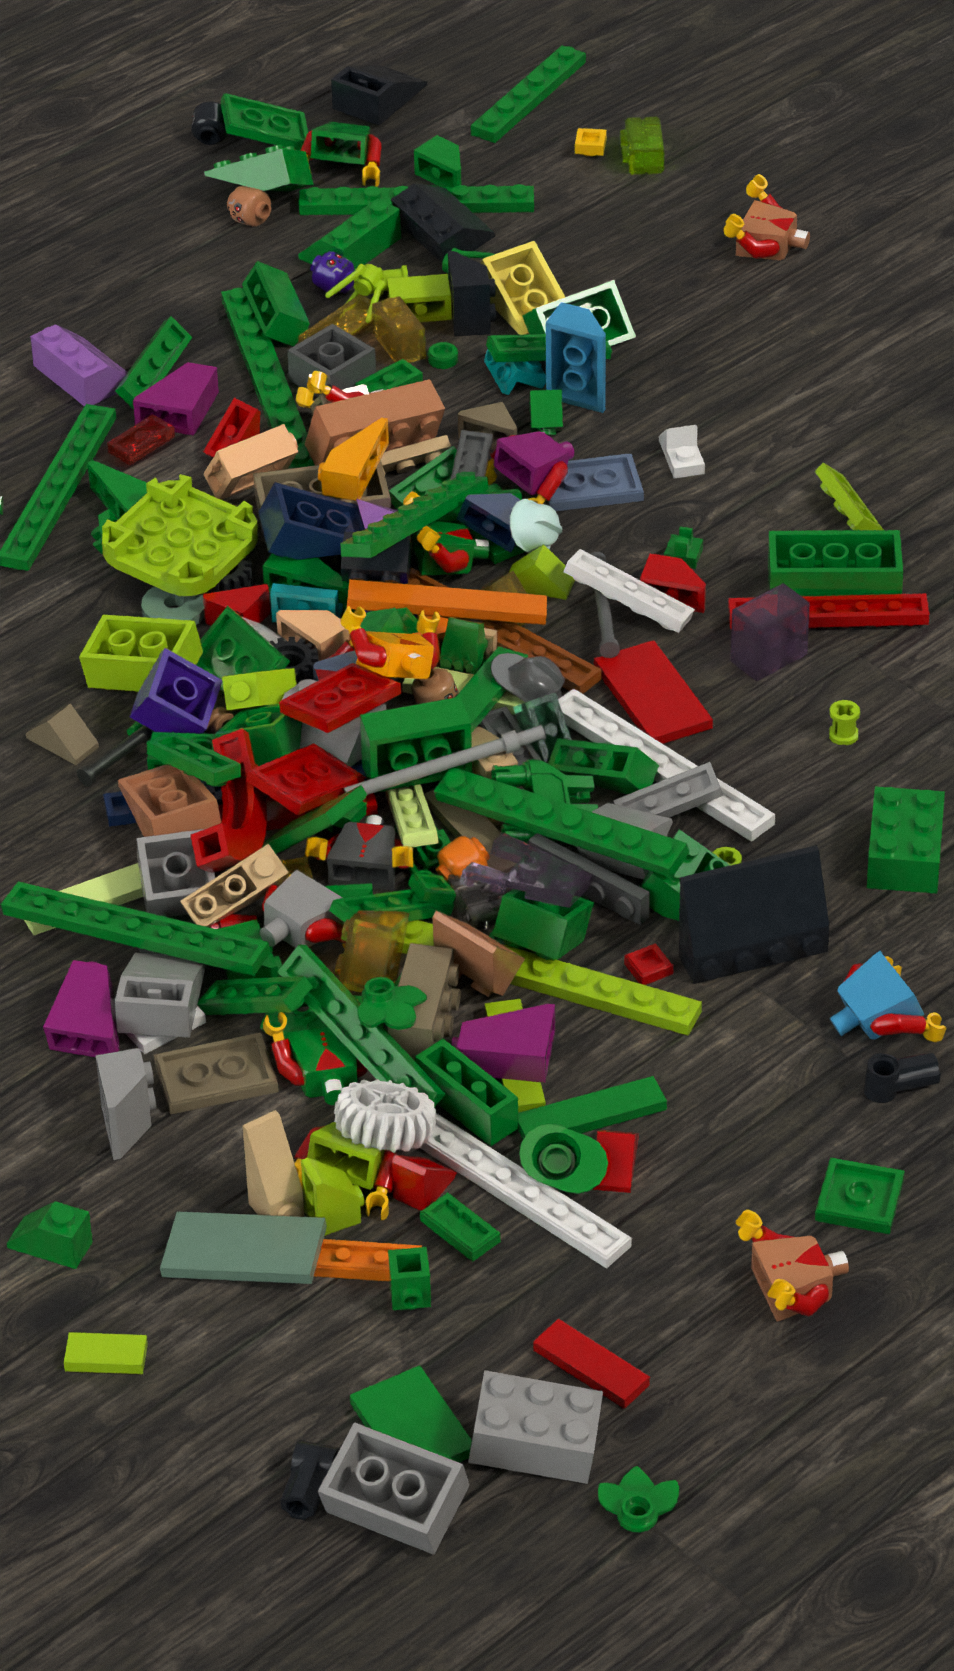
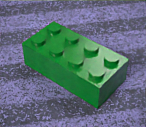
[768,530,903,597]

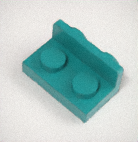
[270,583,343,622]

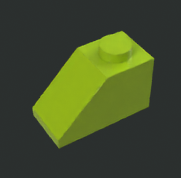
[222,668,297,711]
[301,1158,365,1235]

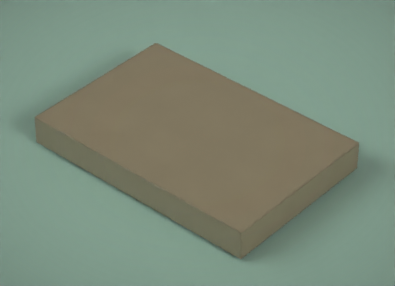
[154,1033,278,1115]

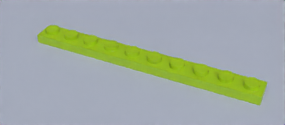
[357,920,702,1036]

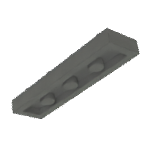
[528,833,649,925]

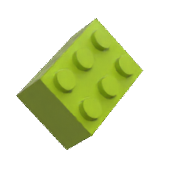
[79,615,203,692]

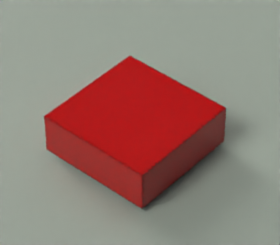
[624,943,673,985]

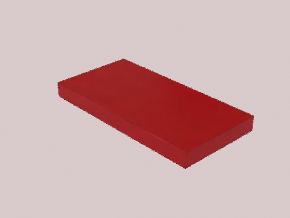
[594,640,713,744]

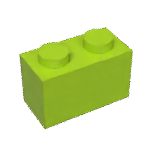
[387,274,452,324]

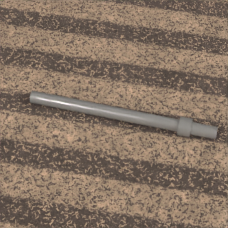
[344,725,546,795]

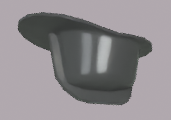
[490,653,565,713]

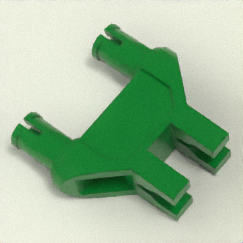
[491,759,598,846]

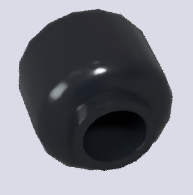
[191,101,228,145]

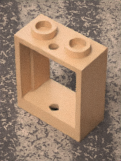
[204,424,298,500]

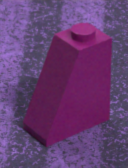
[133,362,219,436]
[43,960,120,1057]
[451,1004,556,1083]

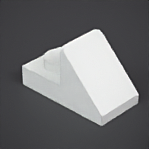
[659,425,705,478]

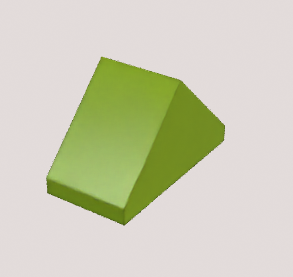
[504,544,575,600]

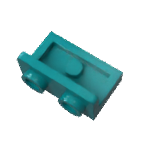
[484,350,546,395]

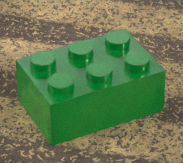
[360,697,472,793]
[867,786,945,894]

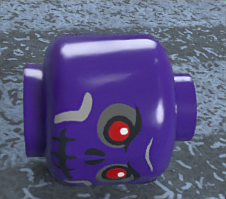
[310,251,354,296]

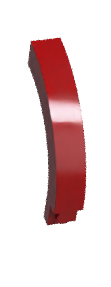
[190,728,267,873]

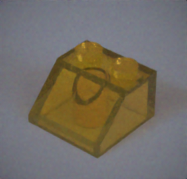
[335,910,409,993]

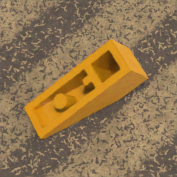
[318,417,389,501]

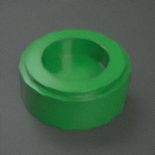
[428,342,458,369]

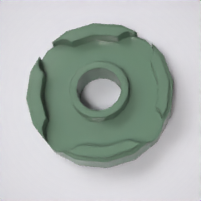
[141,586,204,625]

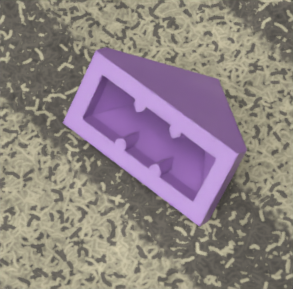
[356,499,397,529]

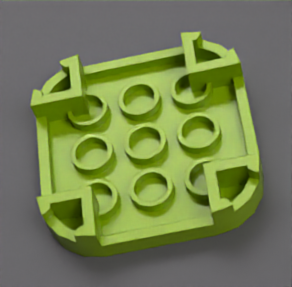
[102,474,258,596]

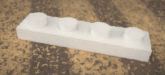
[564,549,695,633]

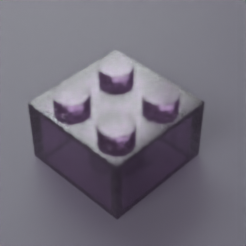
[731,583,810,681]

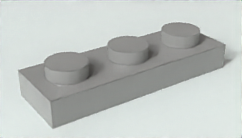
[613,762,724,818]

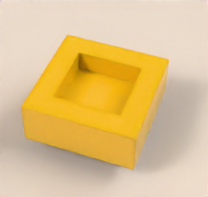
[575,128,607,156]

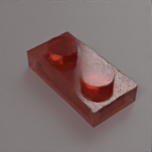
[107,414,175,465]

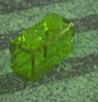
[620,117,664,175]

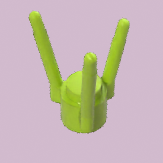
[325,264,386,323]

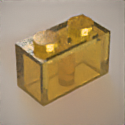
[372,296,426,363]

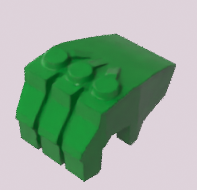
[440,617,488,675]

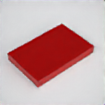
[279,663,401,733]
[246,743,365,815]

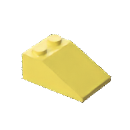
[480,241,565,335]

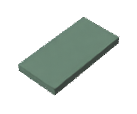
[160,1212,327,1284]

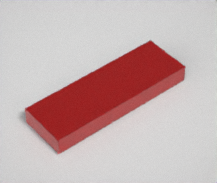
[533,1319,650,1409]

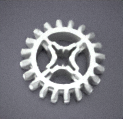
[334,1079,437,1153]

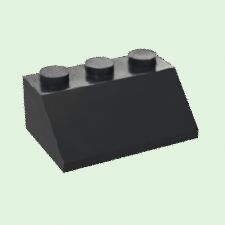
[391,183,495,263]

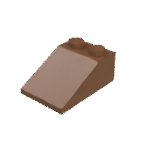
[118,765,221,837]
[433,911,525,997]

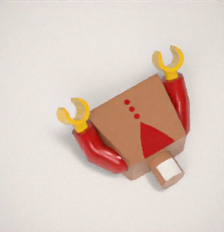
[724,174,810,260]
[736,1210,849,1321]

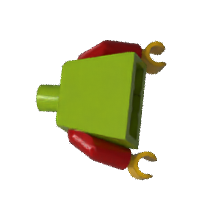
[294,1121,398,1220]

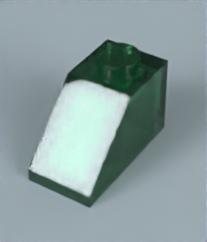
[513,692,571,763]

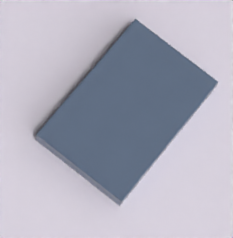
[547,454,644,511]

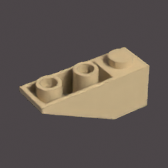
[180,844,289,927]

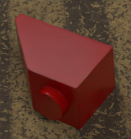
[640,553,706,613]

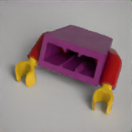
[485,431,574,504]

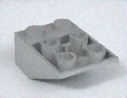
[115,952,206,1038]

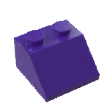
[130,648,222,734]

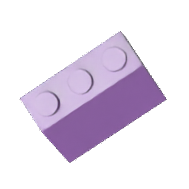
[30,324,128,406]

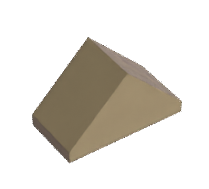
[458,402,517,450]
[26,703,99,765]

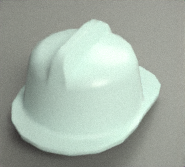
[510,499,563,553]

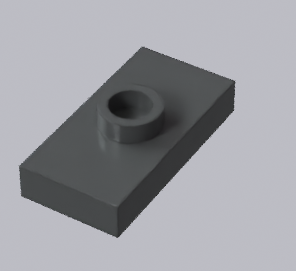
[450,430,493,480]

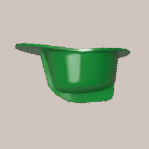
[519,1124,608,1194]

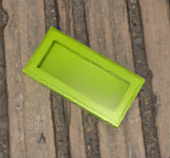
[64,1332,148,1374]

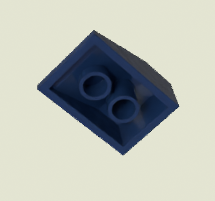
[259,482,365,560]

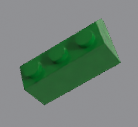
[298,199,401,271]
[522,280,636,347]

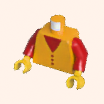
[340,606,440,679]

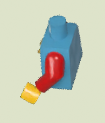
[829,951,946,1042]

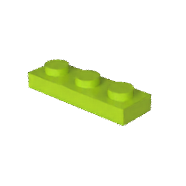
[815,463,884,530]

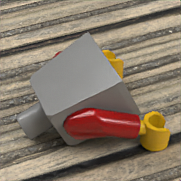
[260,870,368,955]

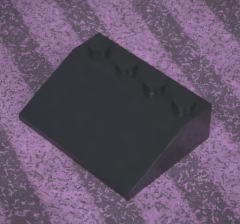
[679,845,829,984]

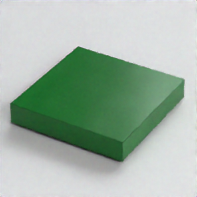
[815,1157,905,1234]

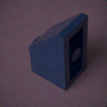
[456,493,520,553]

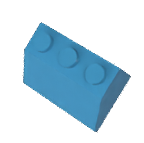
[546,302,606,413]

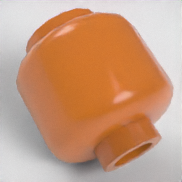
[436,836,490,885]

